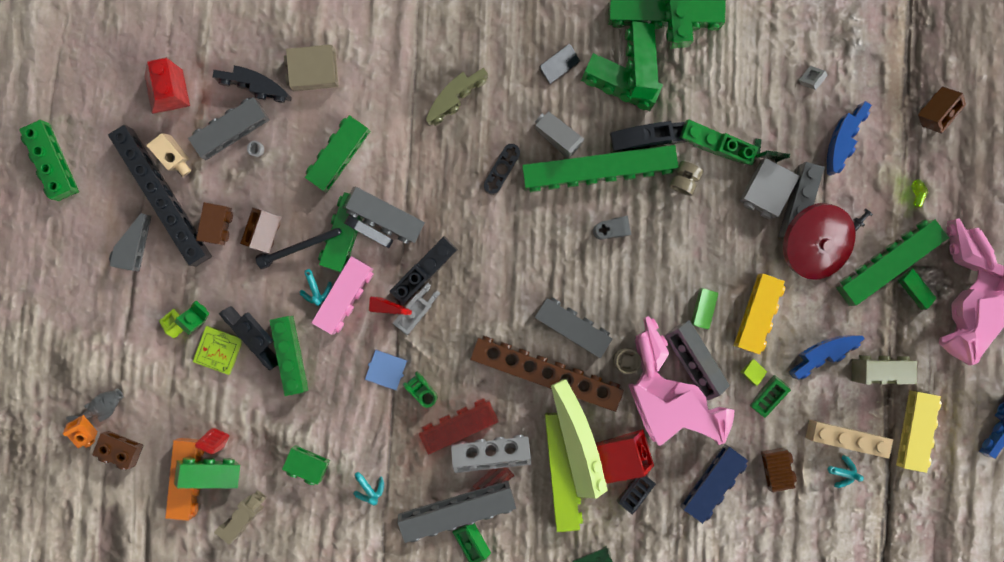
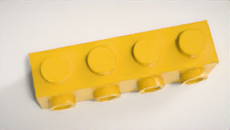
[733,273,785,354]

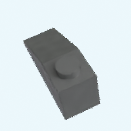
[109,213,152,272]

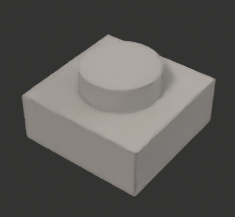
[799,66,828,90]

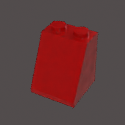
[144,57,190,114]
[595,429,654,484]

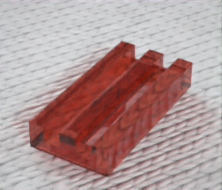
[473,467,514,490]

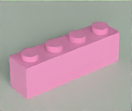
[312,256,374,335]

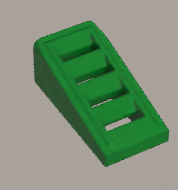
[750,375,791,418]

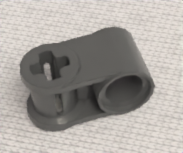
[593,216,632,240]

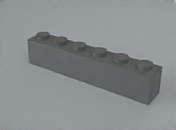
[397,480,516,543]

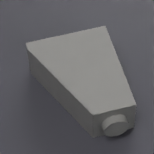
[535,111,584,159]

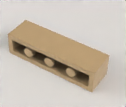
[805,419,893,459]

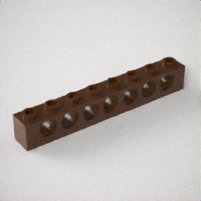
[470,335,624,412]

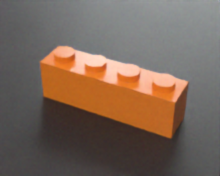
[165,438,204,521]

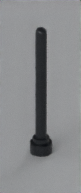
[255,228,342,269]

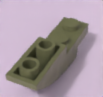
[426,67,488,126]

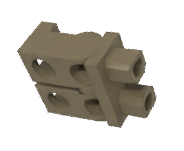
[214,490,267,545]

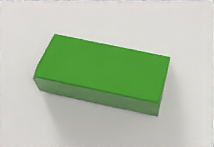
[691,288,719,330]

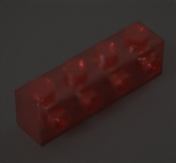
[418,398,499,455]

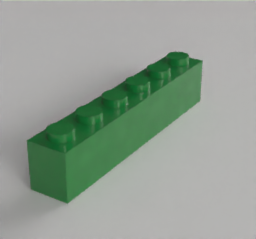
[608,0,726,31]
[836,219,949,306]

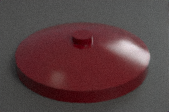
[783,203,856,280]

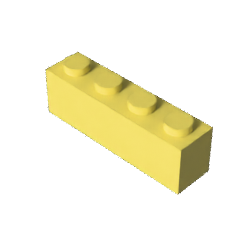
[896,390,941,473]

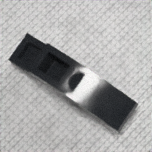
[212,65,292,103]
[610,121,688,152]
[389,236,458,305]

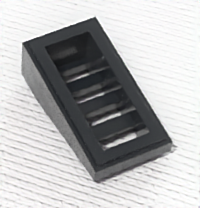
[616,475,656,515]

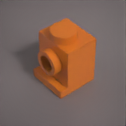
[63,415,98,448]

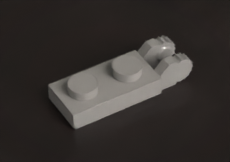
[392,283,440,336]

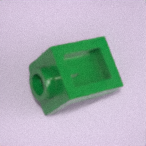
[175,301,209,335]

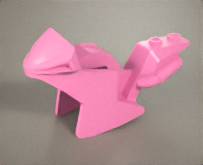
[939,219,1004,365]
[628,316,734,446]

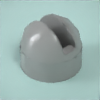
[247,141,264,157]

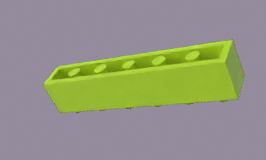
[545,412,583,532]

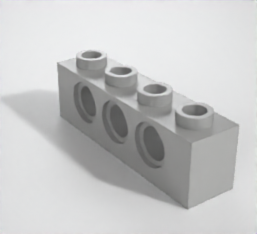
[451,435,531,473]

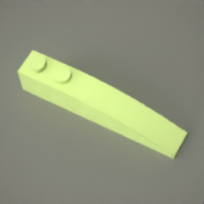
[551,379,607,499]

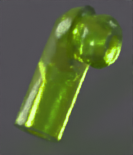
[911,179,928,208]

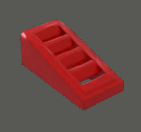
[369,296,412,315]
[195,428,229,455]

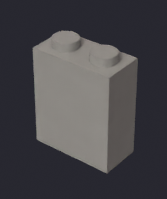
[739,158,800,219]

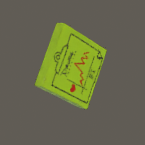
[193,326,243,375]

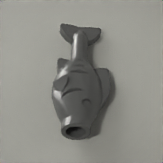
[66,389,124,422]

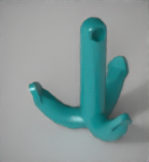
[299,269,332,306]
[827,455,864,488]
[353,472,384,506]

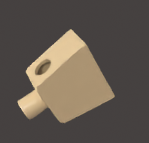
[146,133,191,177]

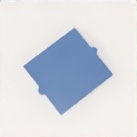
[365,350,407,390]

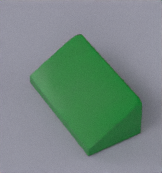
[897,268,937,310]
[452,523,491,562]

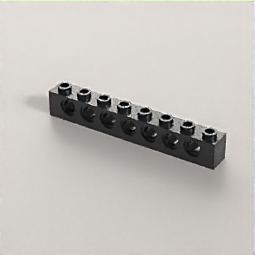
[108,125,212,267]

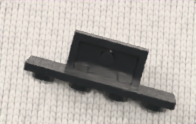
[219,306,278,371]

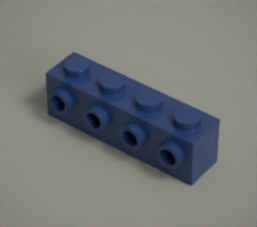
[680,444,748,524]

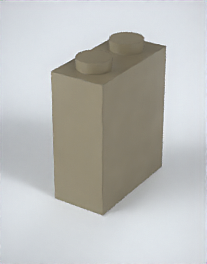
[284,45,339,91]

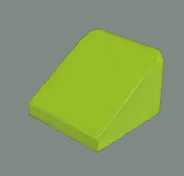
[159,309,183,338]
[740,359,767,386]

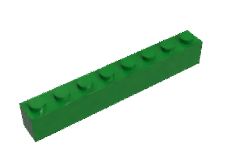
[522,145,678,193]

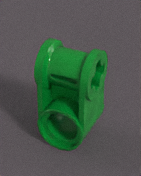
[403,371,438,408]

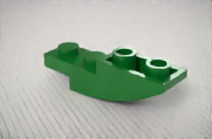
[680,119,759,166]

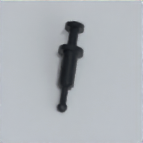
[853,209,873,232]

